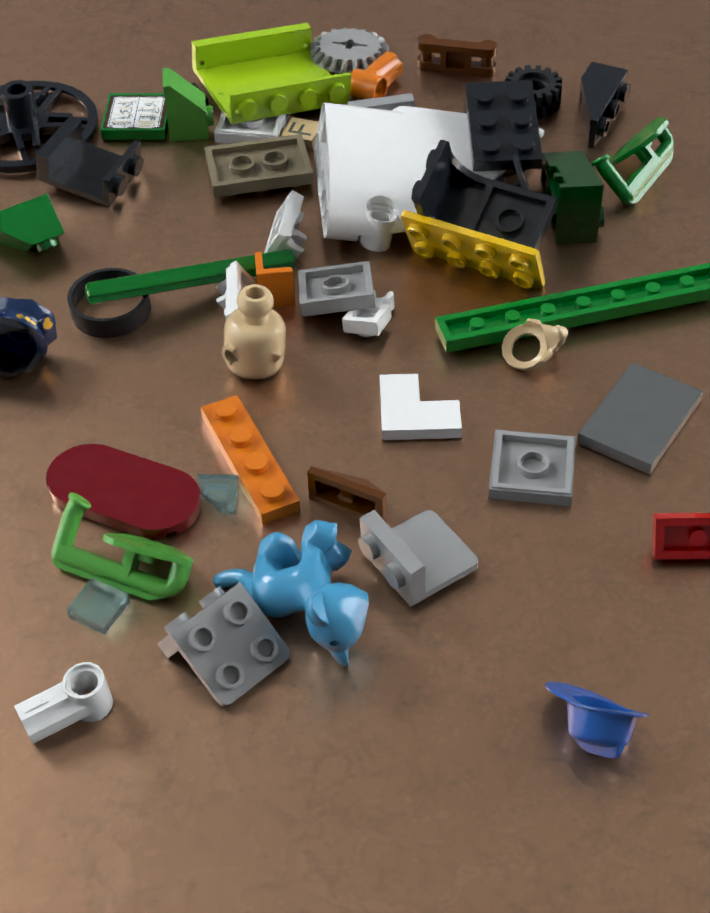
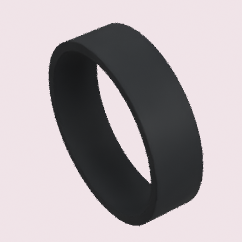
[67,268,151,338]

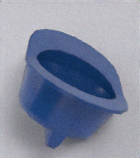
[545,682,649,759]

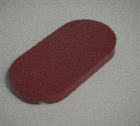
[46,444,201,539]

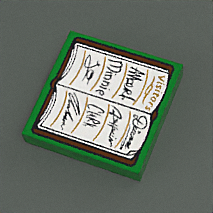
[100,93,168,140]

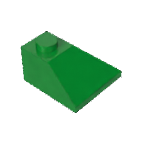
[0,193,65,253]

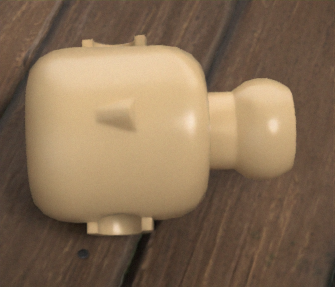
[222,284,286,380]

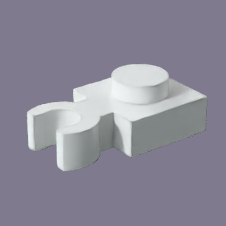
[342,290,395,337]

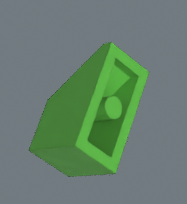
[162,68,214,142]

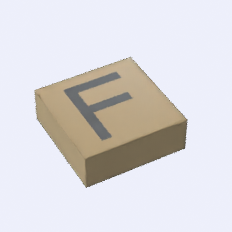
[281,117,319,150]

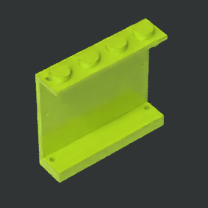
[192,23,351,124]

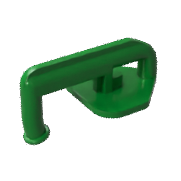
[591,117,674,206]

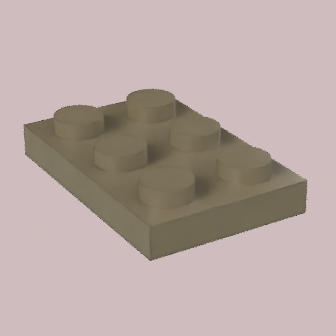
[204,134,314,197]

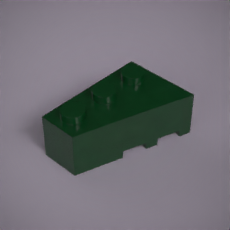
[540,151,605,244]

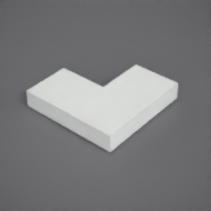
[379,374,462,440]

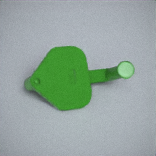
[51,492,194,600]

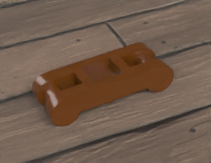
[417,34,497,77]

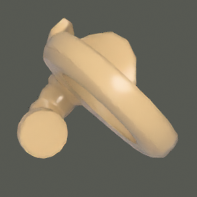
[502,318,568,371]

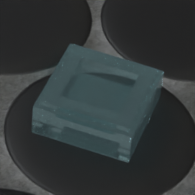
[66,578,130,634]

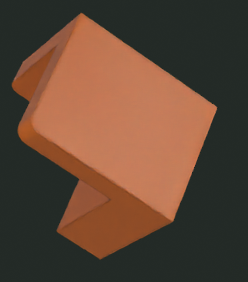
[255,252,296,307]

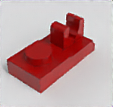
[651,512,710,560]

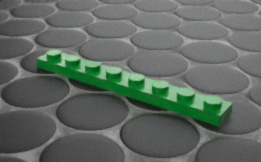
[435,263,710,353]

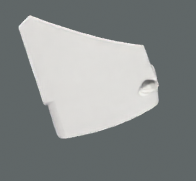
[314,103,545,252]

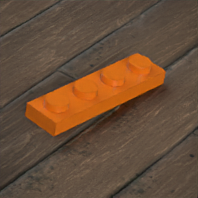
[201,395,300,525]

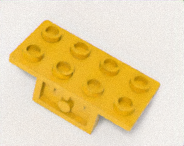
[401,210,545,289]

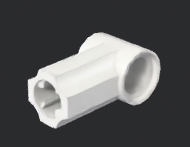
[14,662,113,744]

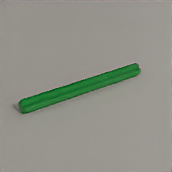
[85,249,295,305]

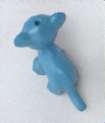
[213,520,369,667]

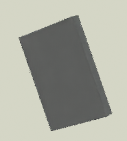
[577,362,703,475]

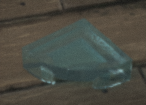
[197,474,239,515]

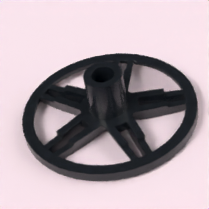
[0,80,99,173]

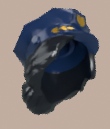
[0,297,57,377]

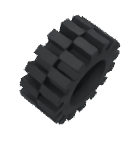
[505,65,563,119]

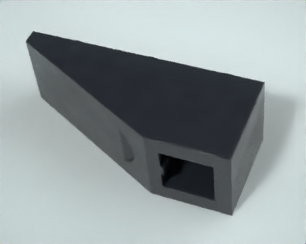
[578,62,631,149]

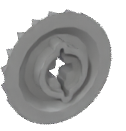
[310,27,389,74]

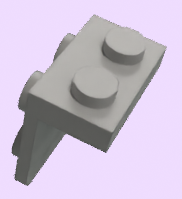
[358,510,478,607]
[157,582,290,706]

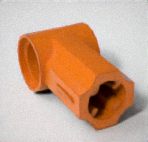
[350,51,403,100]

